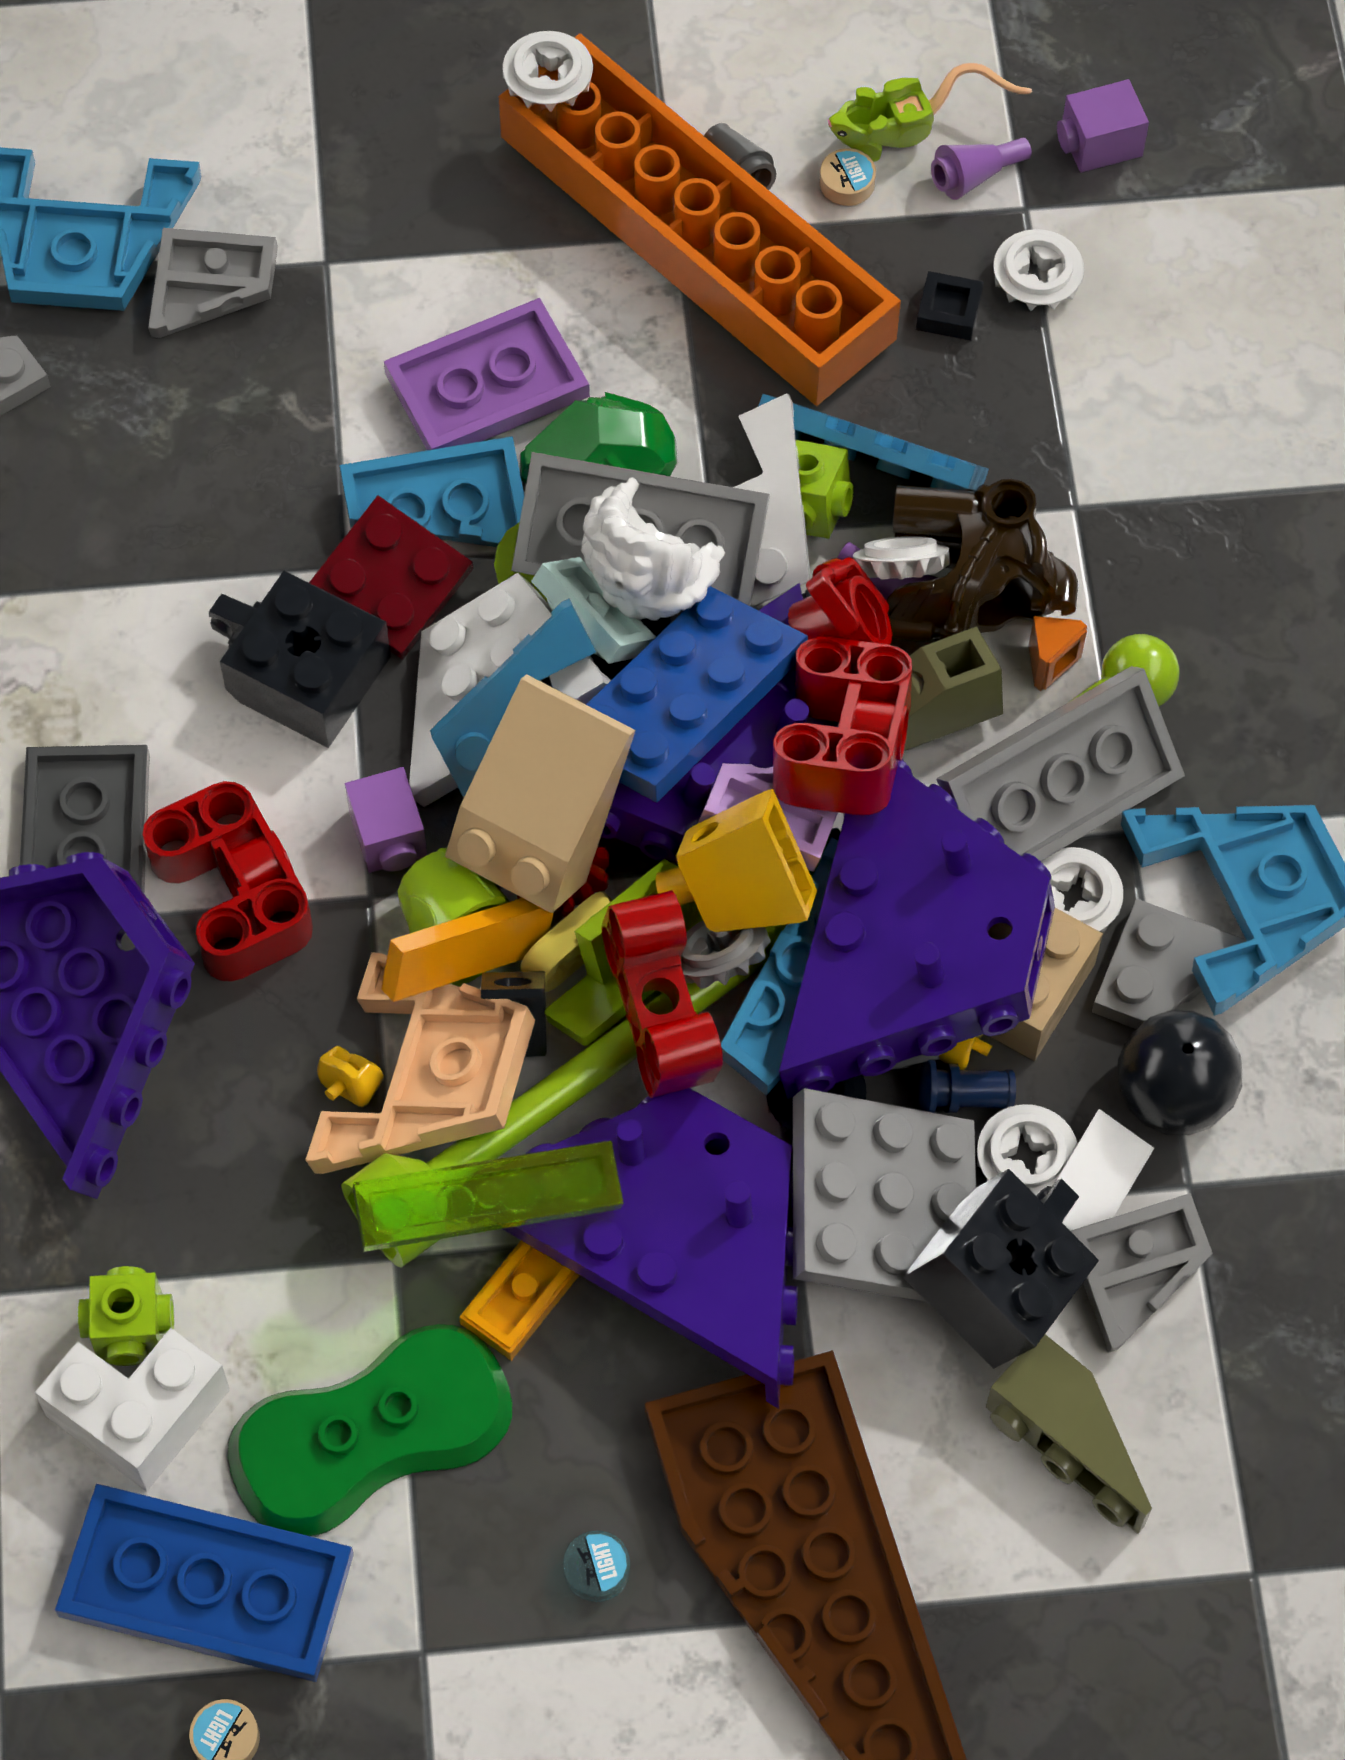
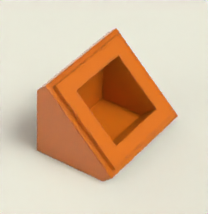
[1028,616,1087,691]

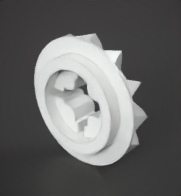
[503,31,593,112]
[993,229,1084,312]
[853,537,950,580]
[1041,847,1123,933]
[977,1104,1078,1196]

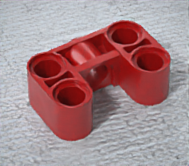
[773,637,912,815]
[142,781,313,982]
[601,891,723,1098]

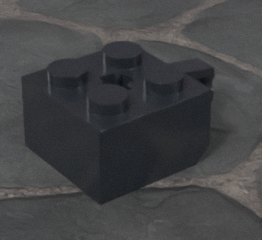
[209,570,391,748]
[903,1169,1099,1369]

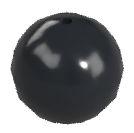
[1118,1010,1242,1135]

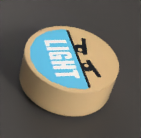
[819,148,876,206]
[189,1699,260,1760]

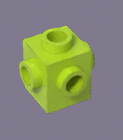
[796,440,853,539]
[78,1266,174,1366]

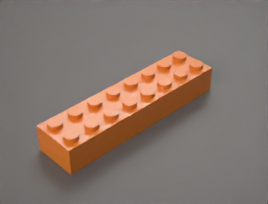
[499,33,901,407]

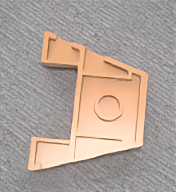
[305,952,535,1174]

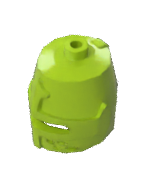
[397,848,510,987]

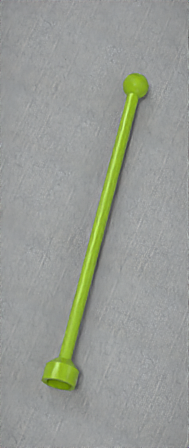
[341,634,1180,1268]

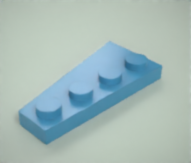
[759,394,989,490]

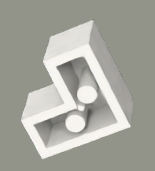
[35,1328,230,1491]

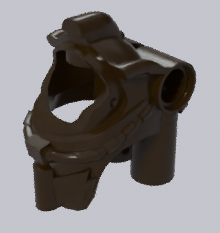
[887,479,1078,642]

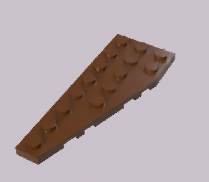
[645,1350,967,1760]

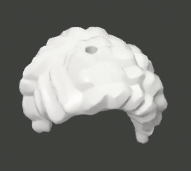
[581,477,725,621]

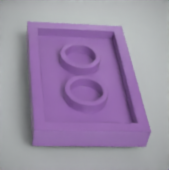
[384,298,590,450]

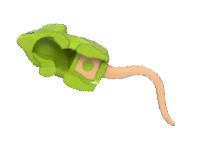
[828,63,1032,162]

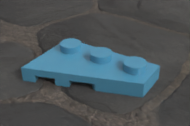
[340,436,524,547]

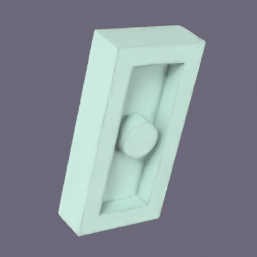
[531,557,656,664]

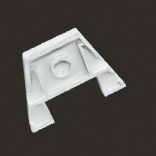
[683,393,811,611]
[409,573,611,807]

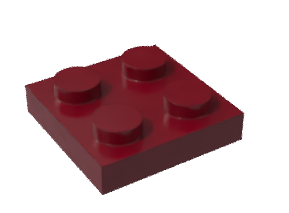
[309,495,473,660]

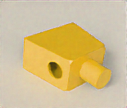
[655,789,817,932]

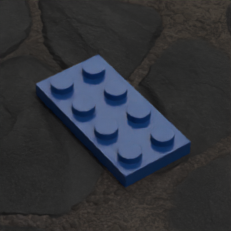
[586,586,808,803]
[55,1483,354,1682]

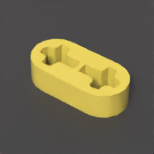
[520,891,612,992]

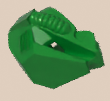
[519,392,677,484]

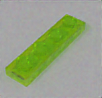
[352,1140,624,1252]

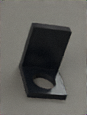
[481,971,547,1057]

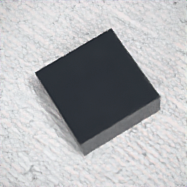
[916,271,984,341]

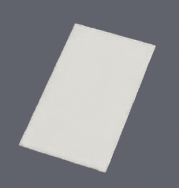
[1055,1109,1154,1231]

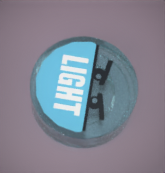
[563,1530,630,1602]

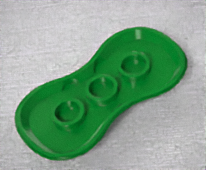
[228,1324,512,1536]

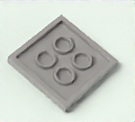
[793,1088,976,1302]

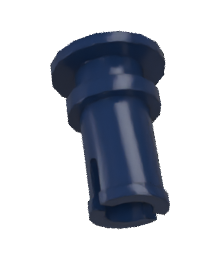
[917,1060,1016,1113]

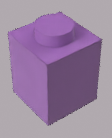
[1057,79,1149,173]
[345,767,427,873]

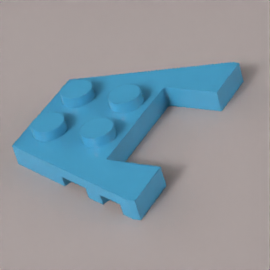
[0,147,201,311]
[430,598,596,797]
[1121,805,1345,1016]

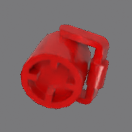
[788,557,892,645]

